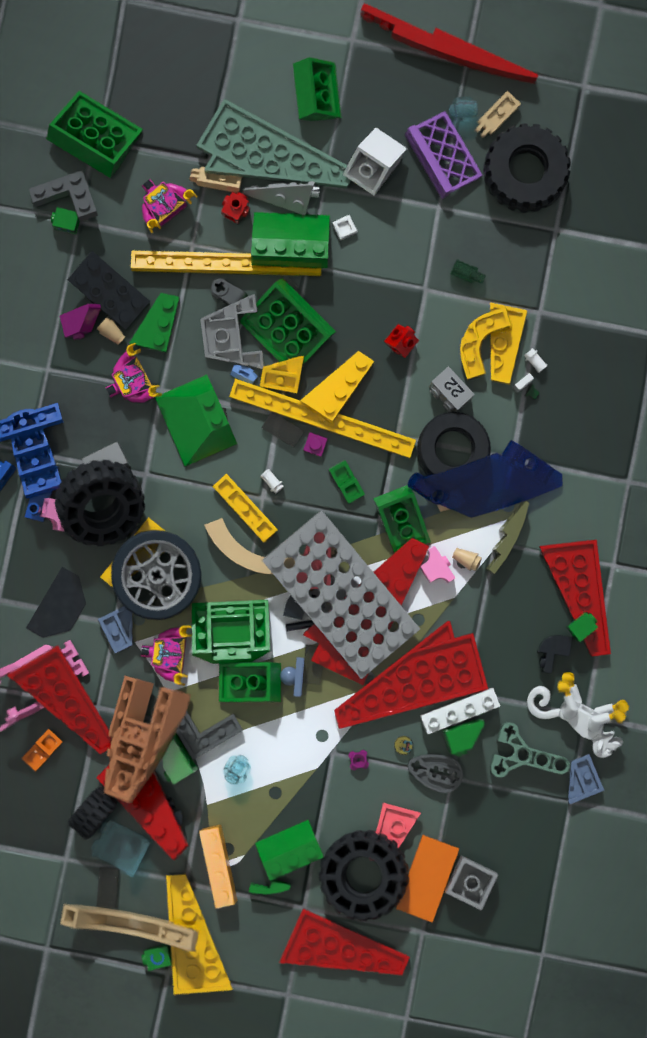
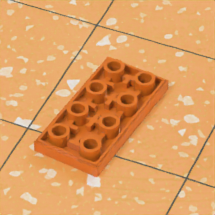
[396,835,459,923]

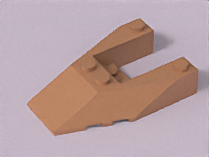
[104,676,191,803]

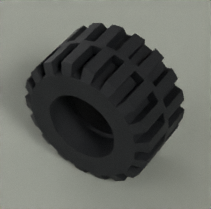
[68,787,118,840]

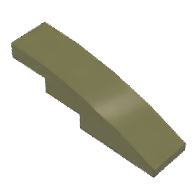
[486,501,529,574]

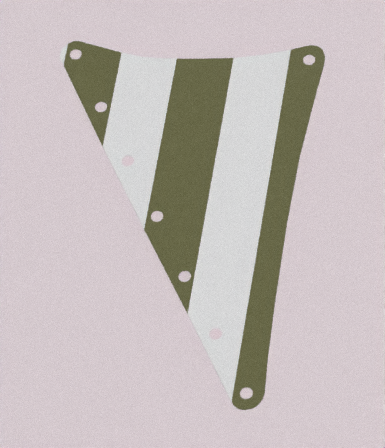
[132,488,525,866]

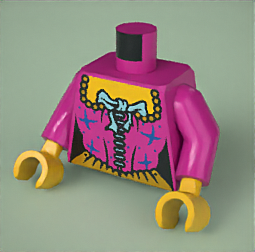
[142,179,198,233]
[106,343,162,403]
[141,625,192,686]

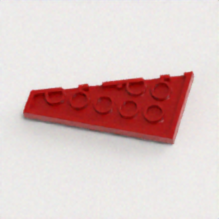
[539,540,611,656]
[7,645,111,754]
[96,765,189,860]
[279,908,410,975]

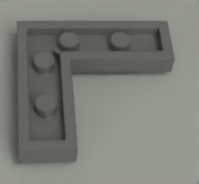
[29,170,98,222]
[176,710,243,760]

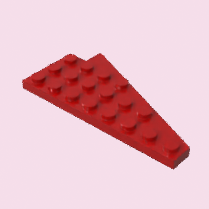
[303,538,430,685]
[334,621,488,729]

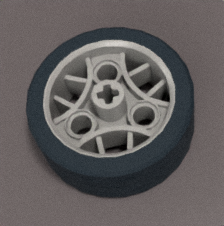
[111,530,201,620]

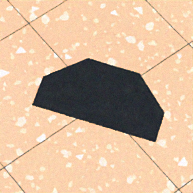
[26,567,86,638]

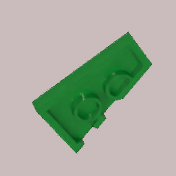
[129,293,180,353]

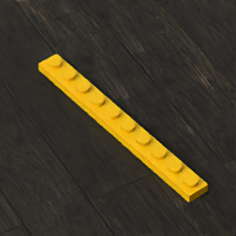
[131,251,321,276]
[229,379,416,459]

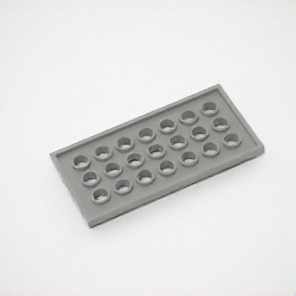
[262,510,420,679]

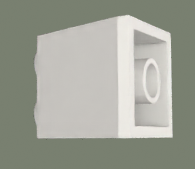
[343,128,407,195]

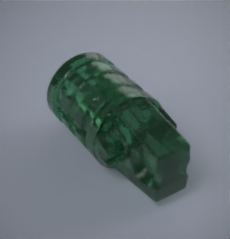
[450,259,486,284]

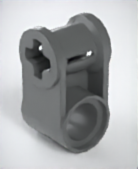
[211,279,248,306]

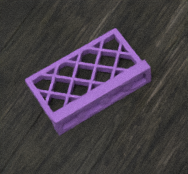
[405,111,483,199]

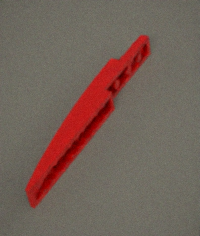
[360,3,538,84]

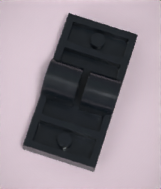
[67,251,150,330]

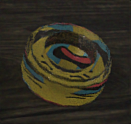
[394,736,413,755]

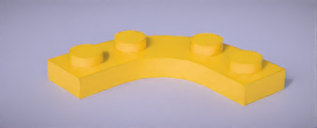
[460,307,512,380]

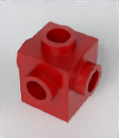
[221,192,251,224]
[384,324,419,358]

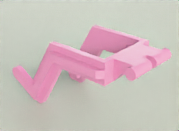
[0,640,89,732]

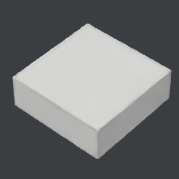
[332,215,357,241]
[513,373,534,393]

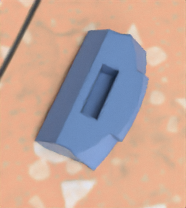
[230,365,258,384]

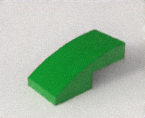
[328,460,365,504]
[249,880,291,894]

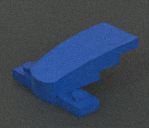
[0,403,64,498]

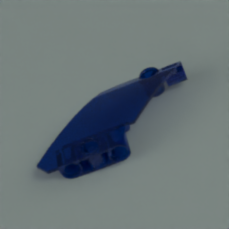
[407,440,563,518]

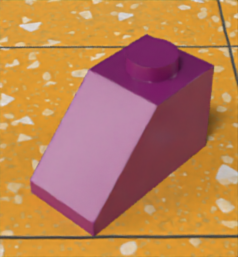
[60,304,101,340]

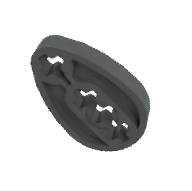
[407,754,463,793]

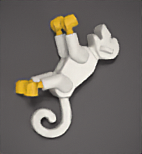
[527,672,629,758]

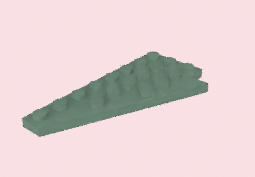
[196,99,352,189]

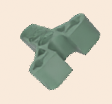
[489,722,570,778]

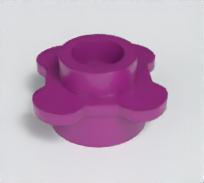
[348,750,369,770]

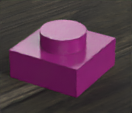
[303,432,328,457]

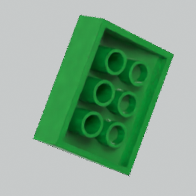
[46,91,143,178]
[251,212,330,268]
[239,278,336,366]

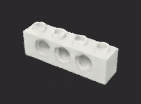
[420,688,500,734]

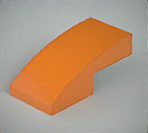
[21,729,63,772]

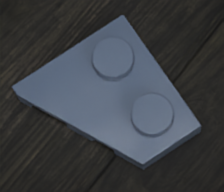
[98,607,132,654]
[568,754,604,804]

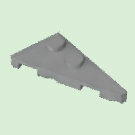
[243,181,315,215]

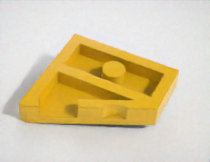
[260,356,304,393]

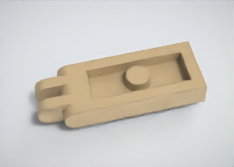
[475,91,521,138]
[189,167,242,193]

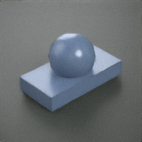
[280,657,304,697]

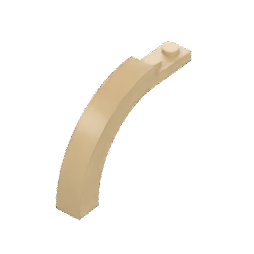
[205,518,336,575]
[61,904,199,951]

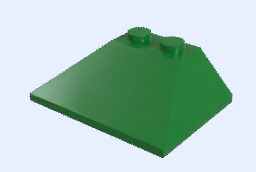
[155,375,237,467]
[192,600,270,664]

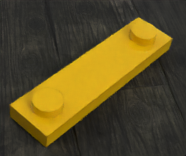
[212,474,278,543]

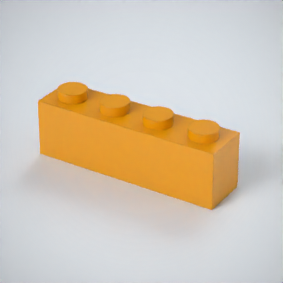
[199,825,238,908]

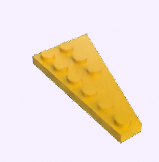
[166,874,233,994]

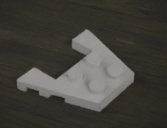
[200,294,264,369]

